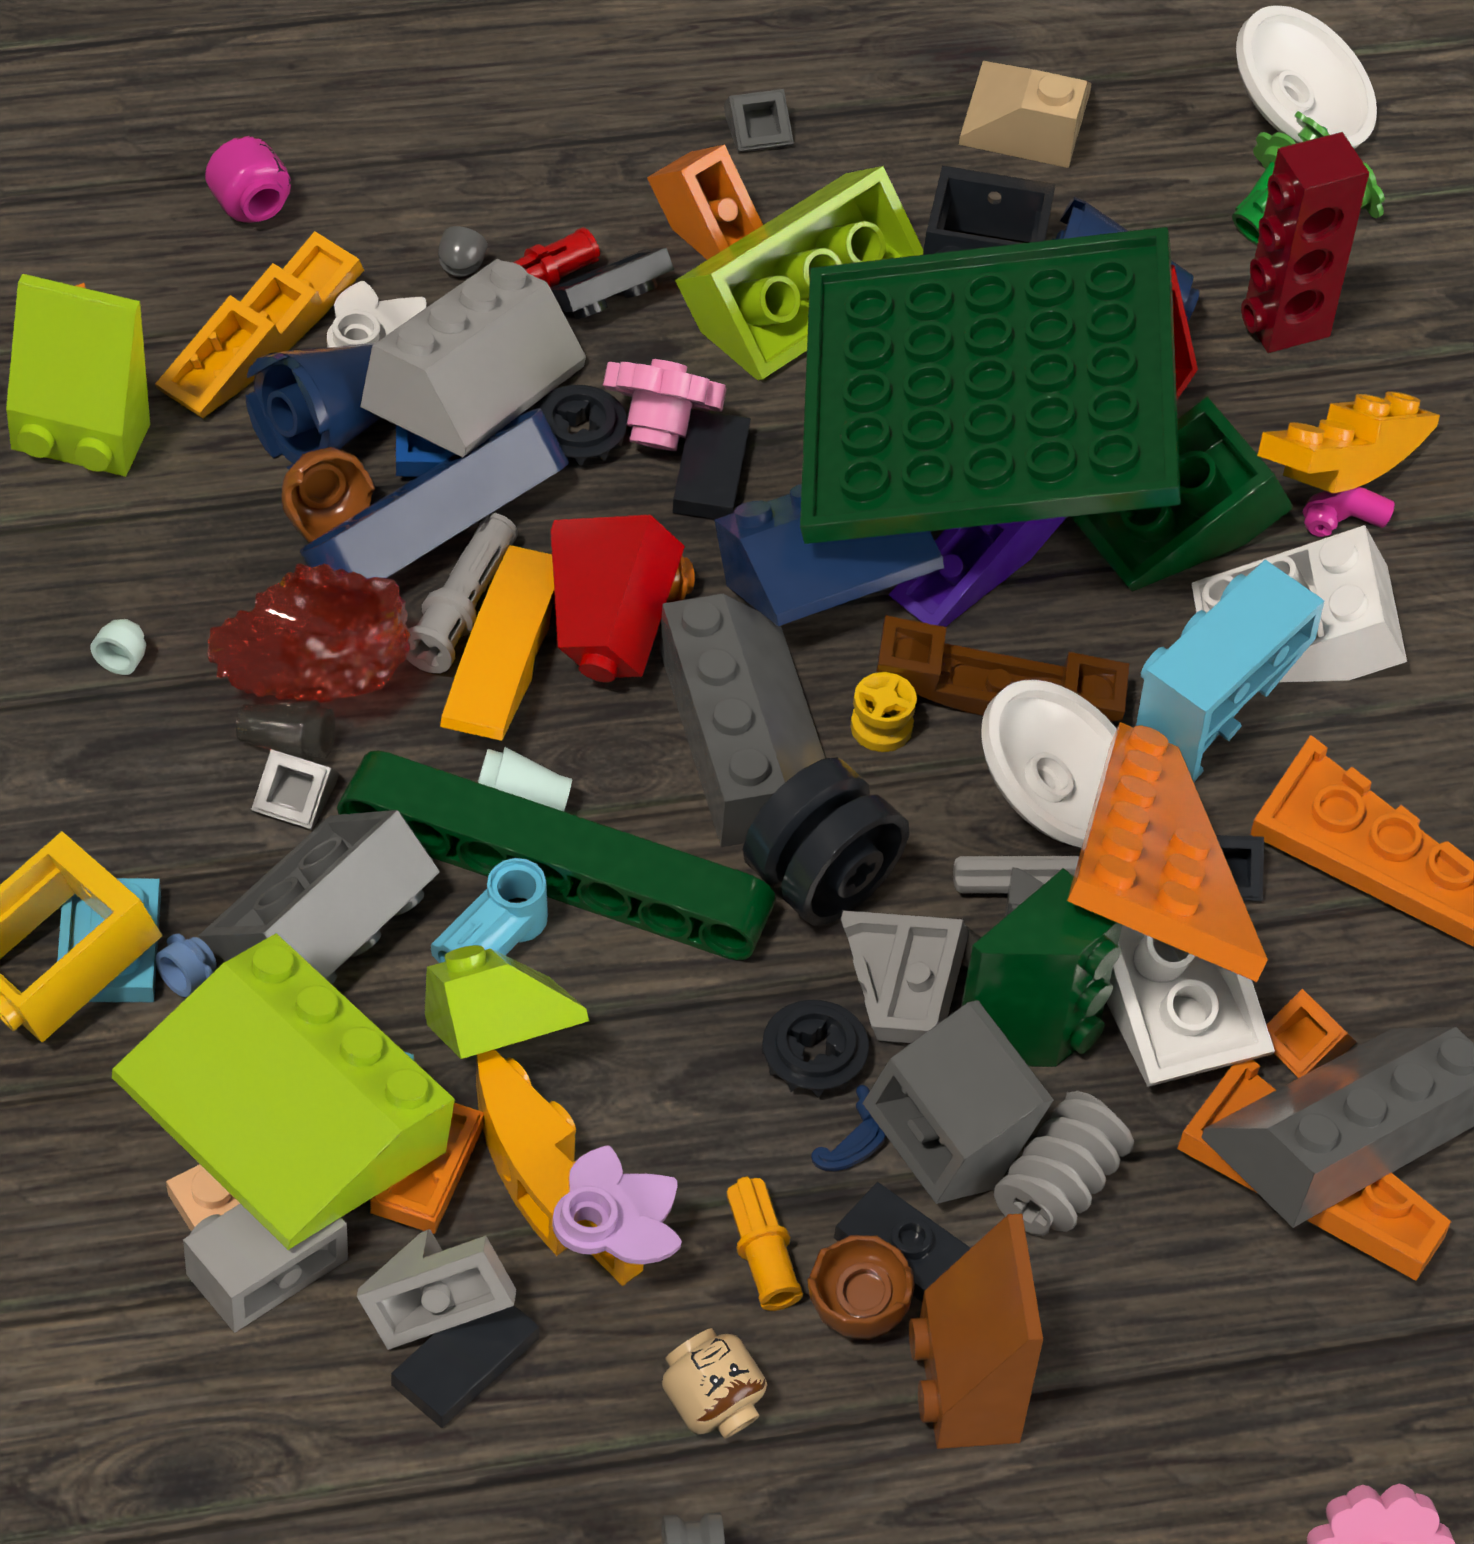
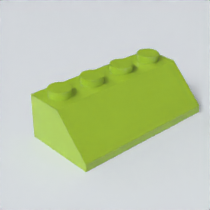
[675,166,924,380]

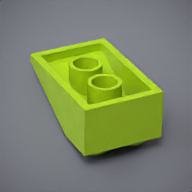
[6,274,150,477]

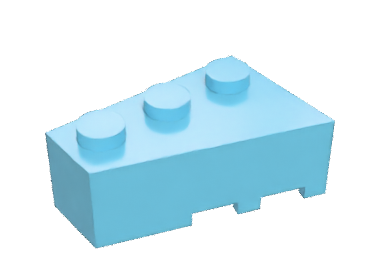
[1136,559,1325,782]

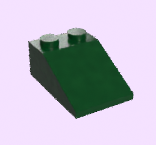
[1070,396,1294,592]

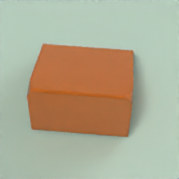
[1267,989,1357,1078]

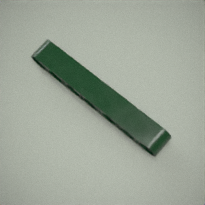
[337,750,776,960]

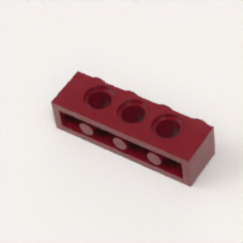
[1241,132,1370,353]

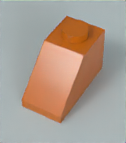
[647,144,763,260]

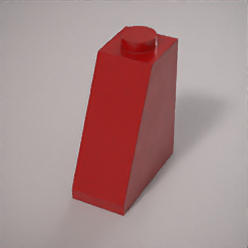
[550,515,685,682]

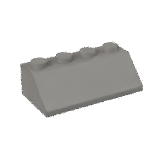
[360,259,586,458]

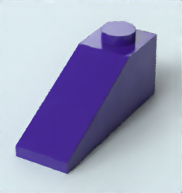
[889,517,1066,627]

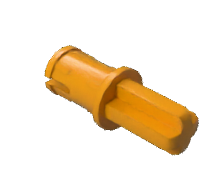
[727,1176,803,1311]

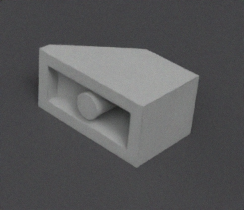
[183,1204,348,1333]

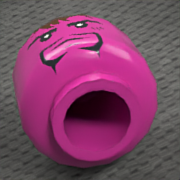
[205,136,291,223]

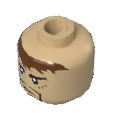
[662,1328,767,1439]

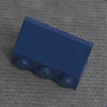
[714,484,944,626]

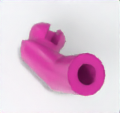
[1303,486,1395,537]

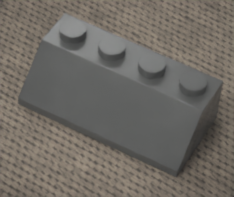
[660,594,825,847]
[1201,1027,1474,1228]

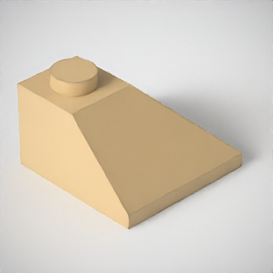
[959,61,1091,168]

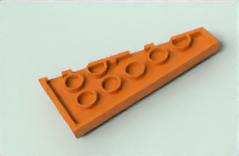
[1067,722,1268,982]

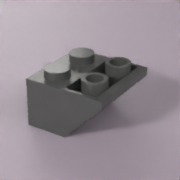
[862,1000,1054,1204]

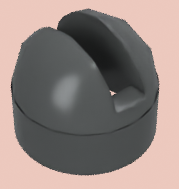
[438,226,488,277]

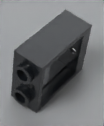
[923,165,1056,255]

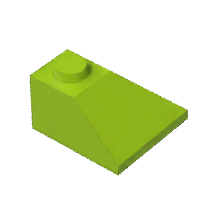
[425,945,589,1059]

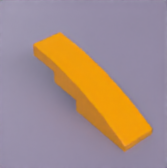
[155,231,364,418]
[440,545,555,741]

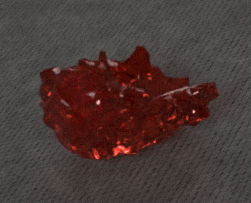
[207,564,411,704]

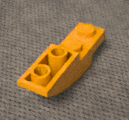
[1257,391,1440,493]
[476,1049,644,1286]

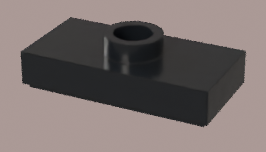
[834,1181,971,1302]

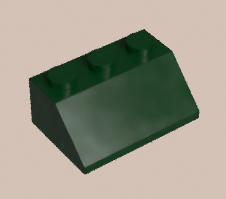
[962,868,1122,1067]

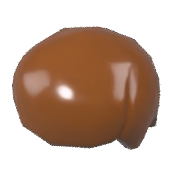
[281,447,375,542]
[807,1235,915,1340]

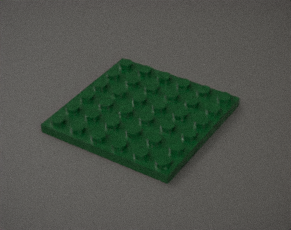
[800,227,1181,544]

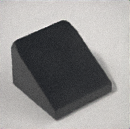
[1216,835,1264,901]

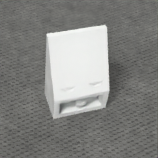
[1192,525,1407,682]

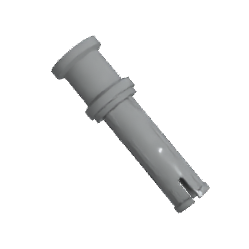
[400,513,518,673]

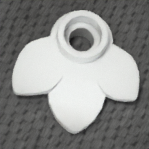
[327,281,426,347]

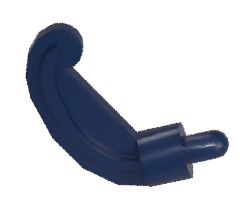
[811,1085,886,1171]

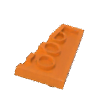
[1250,735,1474,947]
[1177,1060,1451,1281]

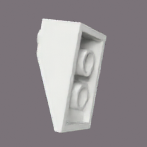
[1107,925,1275,1087]

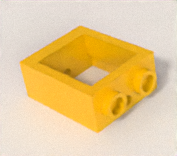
[0,831,162,1043]

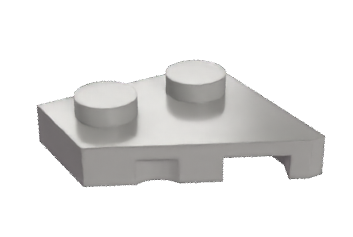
[841,911,969,1043]

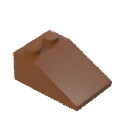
[909,1213,1043,1449]

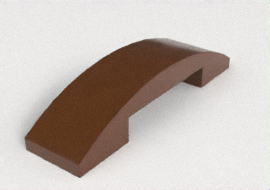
[876,615,1130,722]

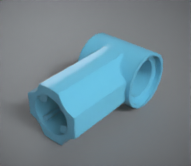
[431,858,548,963]

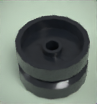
[742,757,910,926]

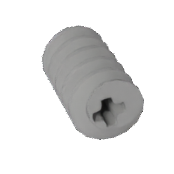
[994,1091,1134,1236]

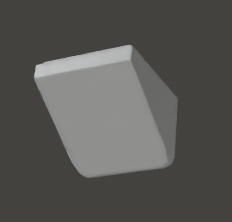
[251,749,339,830]

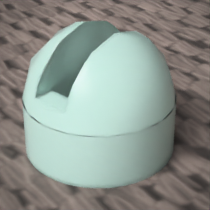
[90,619,146,675]

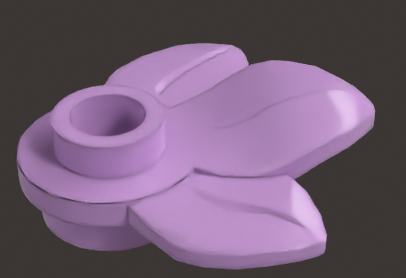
[552,1145,682,1264]

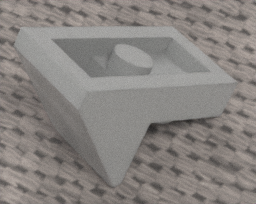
[357,1229,516,1350]

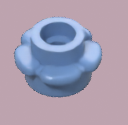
[155,934,216,997]

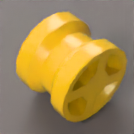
[850,672,917,752]

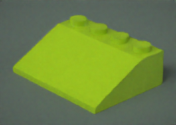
[112,933,455,1250]

